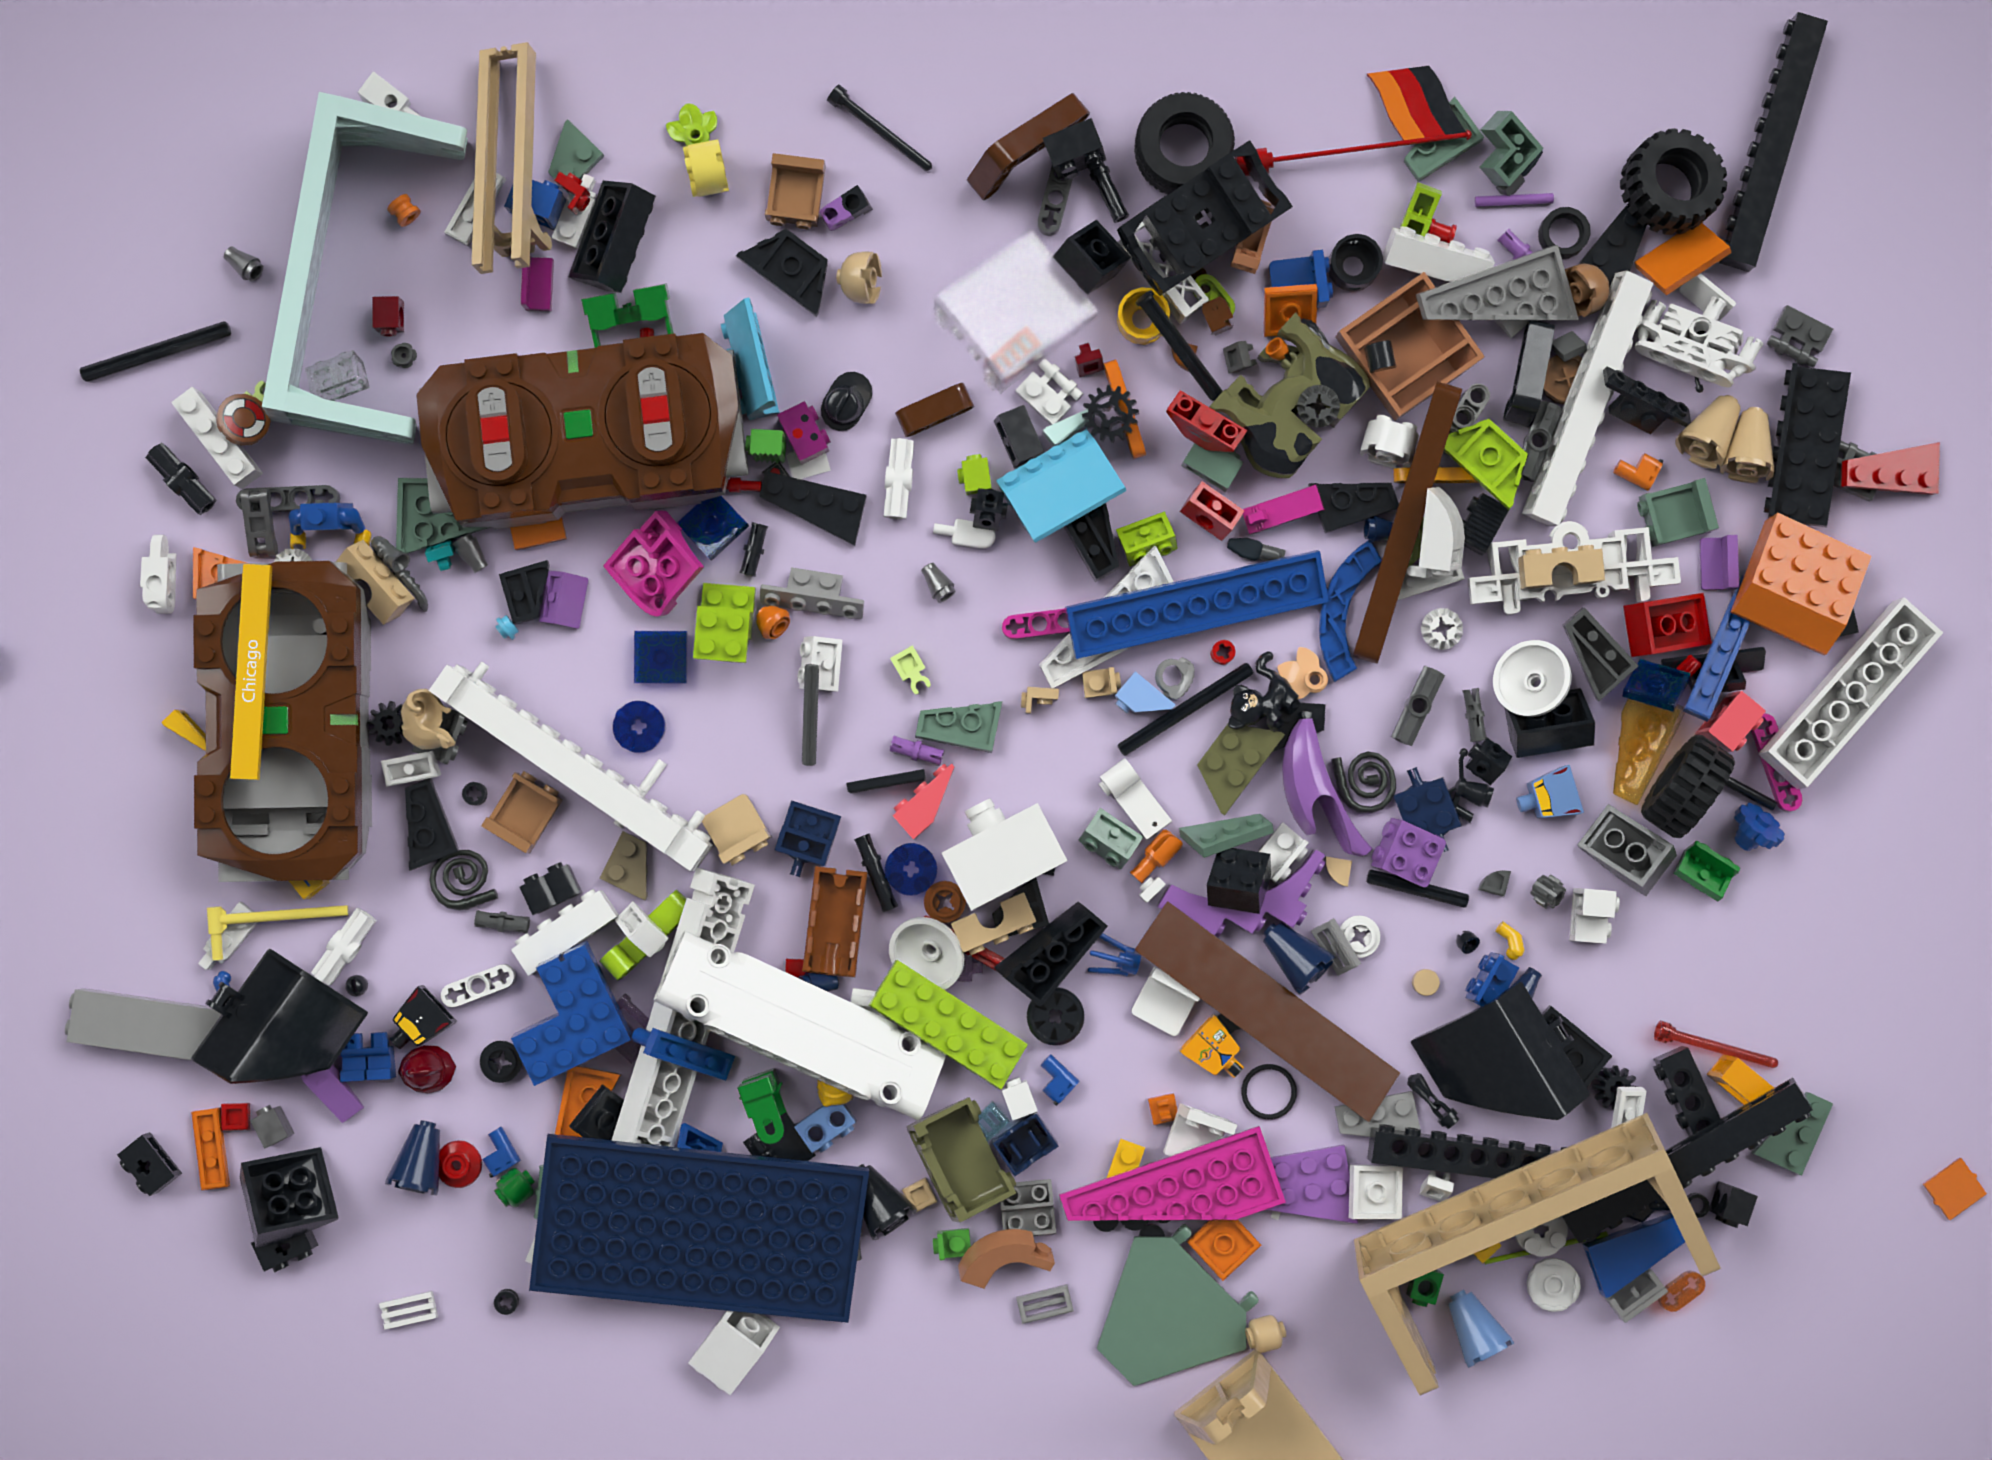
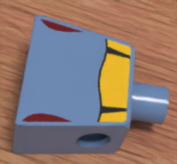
[1516,765,1584,818]

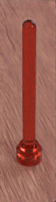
[1654,1020,1779,1068]

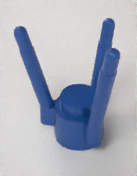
[1088,933,1141,976]

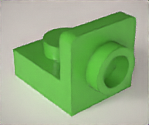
[933,1228,971,1261]

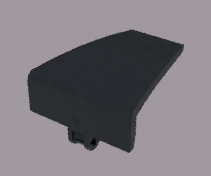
[191,949,368,1084]
[1411,982,1590,1120]

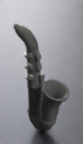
[371,536,428,612]

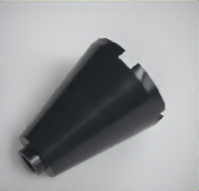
[858,1164,917,1240]

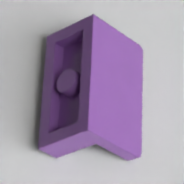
[1700,535,1739,590]
[539,571,588,629]

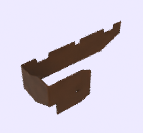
[1191,268,1234,336]

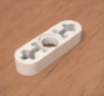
[441,964,516,1007]

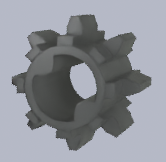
[1530,874,1566,909]

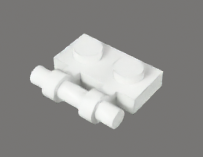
[1015,359,1083,425]

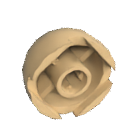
[836,251,882,304]

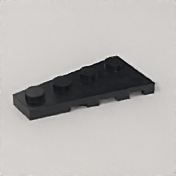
[759,471,867,546]

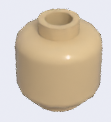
[1245,1315,1286,1353]

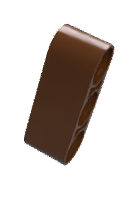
[895,383,974,437]

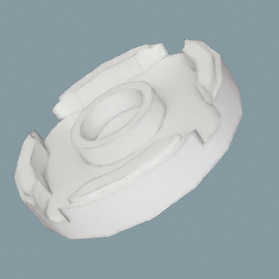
[1526,1258,1581,1312]

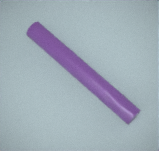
[1474,193,1554,207]

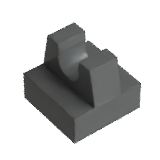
[1223,341,1257,374]

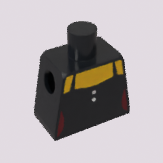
[390,985,457,1049]

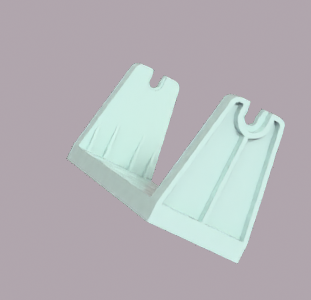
[262,92,468,444]

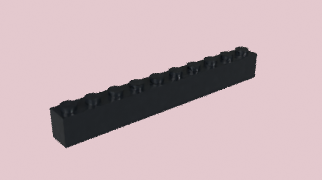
[1719,12,1828,272]
[1562,1077,1813,1243]

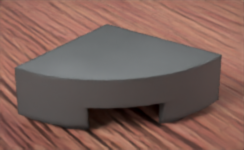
[1478,870,1511,897]

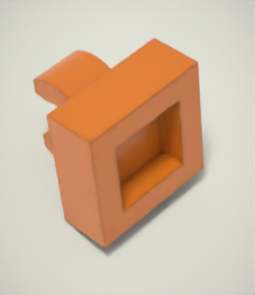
[1148,1093,1178,1125]

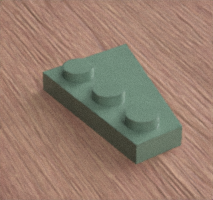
[1404,96,1484,182]
[915,701,1002,753]
[1179,814,1274,858]
[1751,1092,1833,1176]

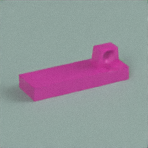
[1243,485,1324,535]

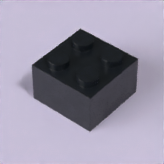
[1043,118,1106,180]
[1053,219,1131,295]
[1206,848,1271,914]

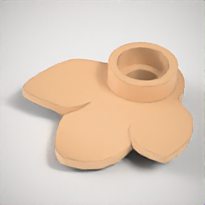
[1277,647,1328,699]

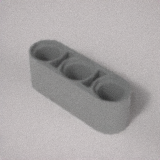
[1443,384,1490,454]

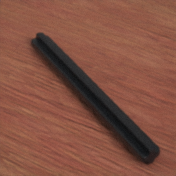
[80,321,231,382]
[1117,663,1254,756]

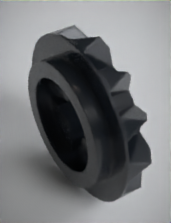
[480,1041,522,1083]

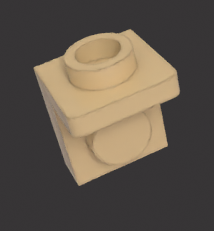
[1082,667,1121,698]
[1021,687,1059,714]

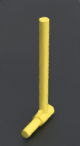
[207,905,348,960]

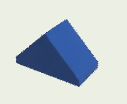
[677,1123,723,1152]

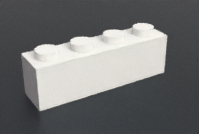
[1383,226,1495,282]
[171,387,263,489]
[511,889,619,976]

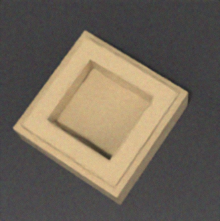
[902,1177,937,1212]

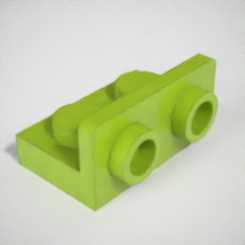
[1116,511,1178,567]

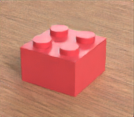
[1695,691,1766,752]

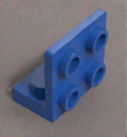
[1465,952,1519,1006]

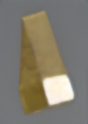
[1613,688,1685,805]

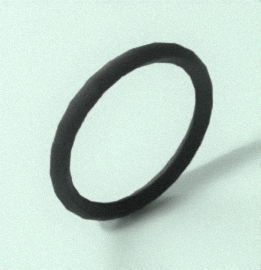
[1241,1064,1297,1120]

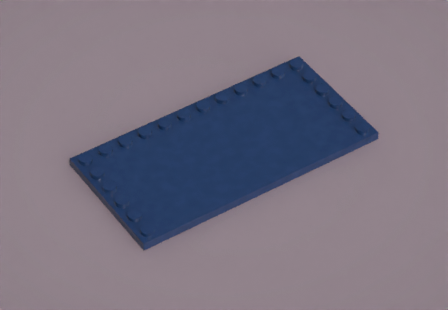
[529,1134,869,1323]

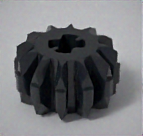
[367,701,404,746]
[1592,1065,1638,1110]

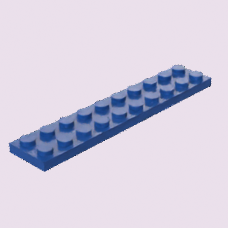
[1065,550,1329,659]

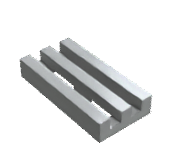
[1311,918,1361,976]
[1016,1284,1074,1324]

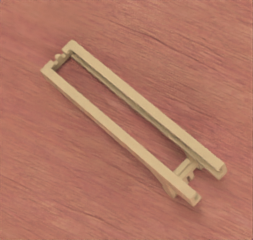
[471,42,552,274]

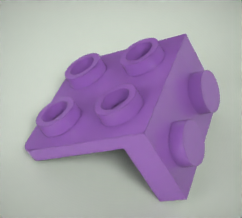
[1371,818,1446,887]

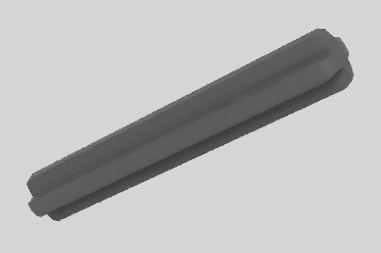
[802,664,819,766]

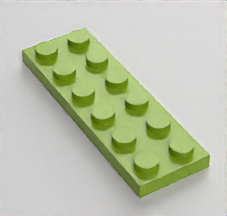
[868,960,1028,1089]

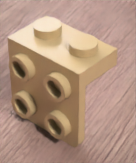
[702,794,772,866]

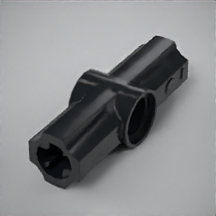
[145,442,217,515]

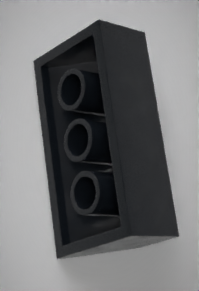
[568,180,656,293]

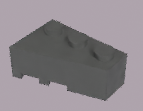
[1563,607,1638,701]

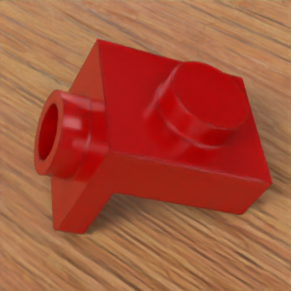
[554,172,591,215]

